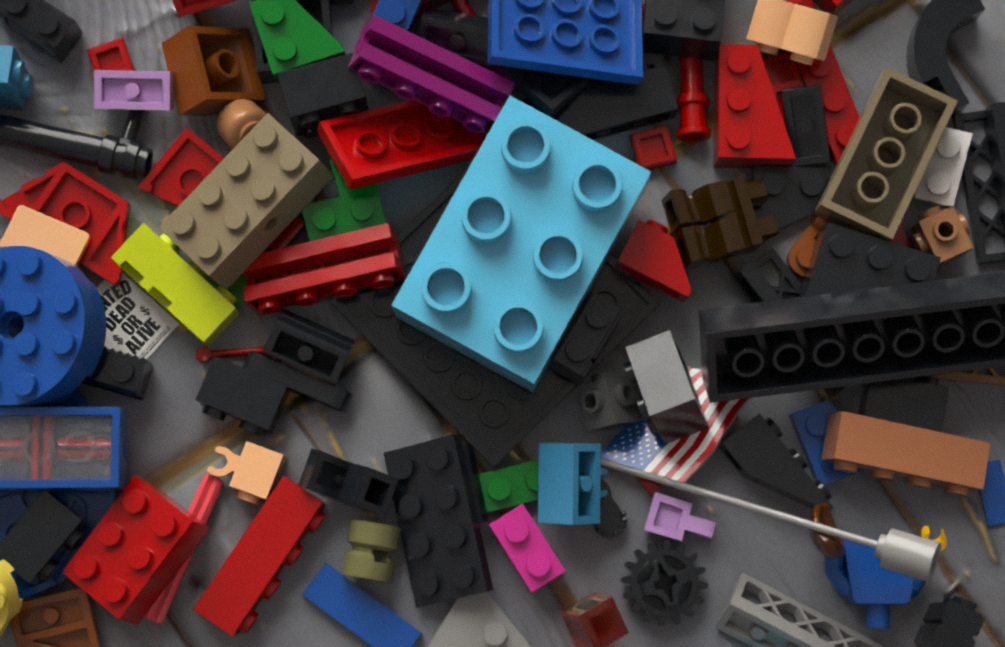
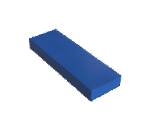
[302,563,422,647]

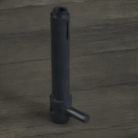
[0,110,153,180]

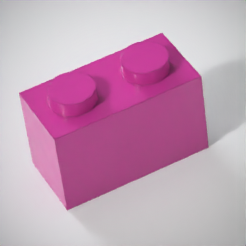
[489,503,565,594]

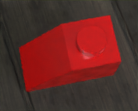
[615,220,692,303]

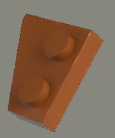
[10,588,102,647]

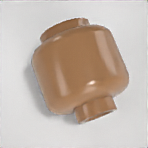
[216,99,266,150]

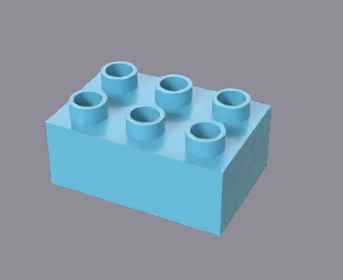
[391,95,652,392]

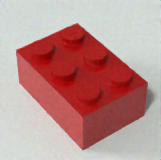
[62,475,210,625]

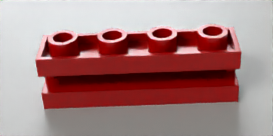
[242,223,406,315]
[193,475,327,637]

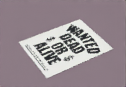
[97,272,179,359]

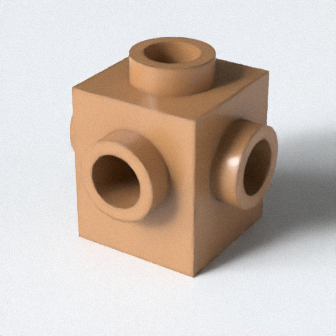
[910,205,974,267]

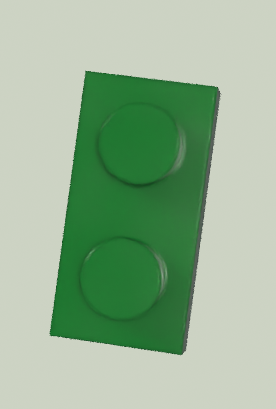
[479,459,539,514]

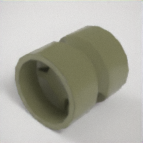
[341,520,401,584]

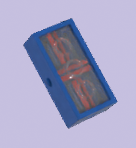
[0,407,128,492]

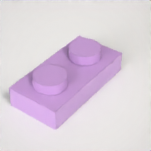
[94,70,174,111]

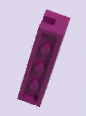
[347,15,515,134]

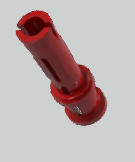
[676,57,711,142]

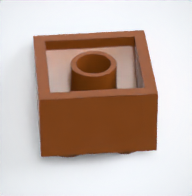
[162,26,266,116]

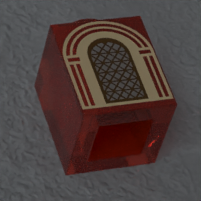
[560,593,629,647]

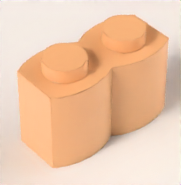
[746,0,838,66]

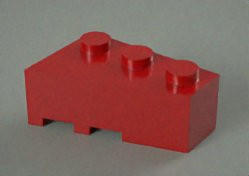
[713,44,796,169]

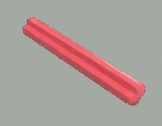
[144,474,223,624]

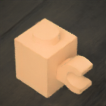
[207,441,287,505]

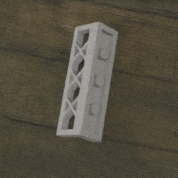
[715,572,883,647]

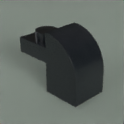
[298,448,399,517]

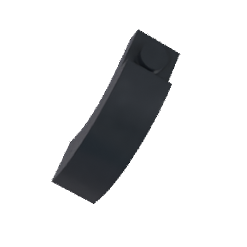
[906,0,985,117]

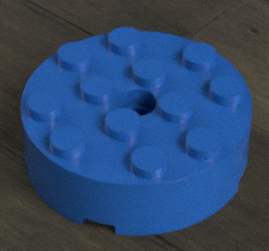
[0,246,106,407]

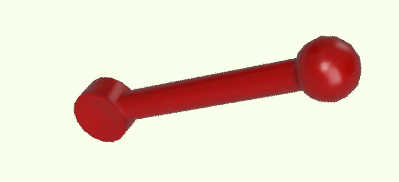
[195,344,270,363]

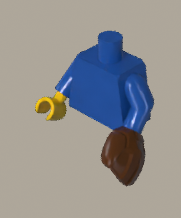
[809,503,947,629]

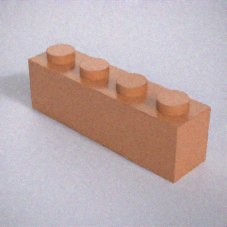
[821,411,991,497]

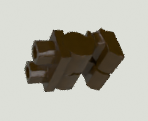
[661,176,779,270]

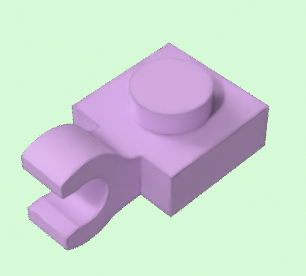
[643,492,716,542]

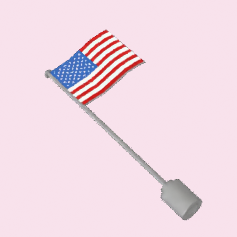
[601,366,941,582]

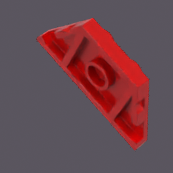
[0,161,130,288]

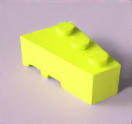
[111,222,240,348]

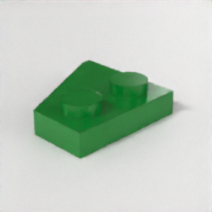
[249,0,345,79]

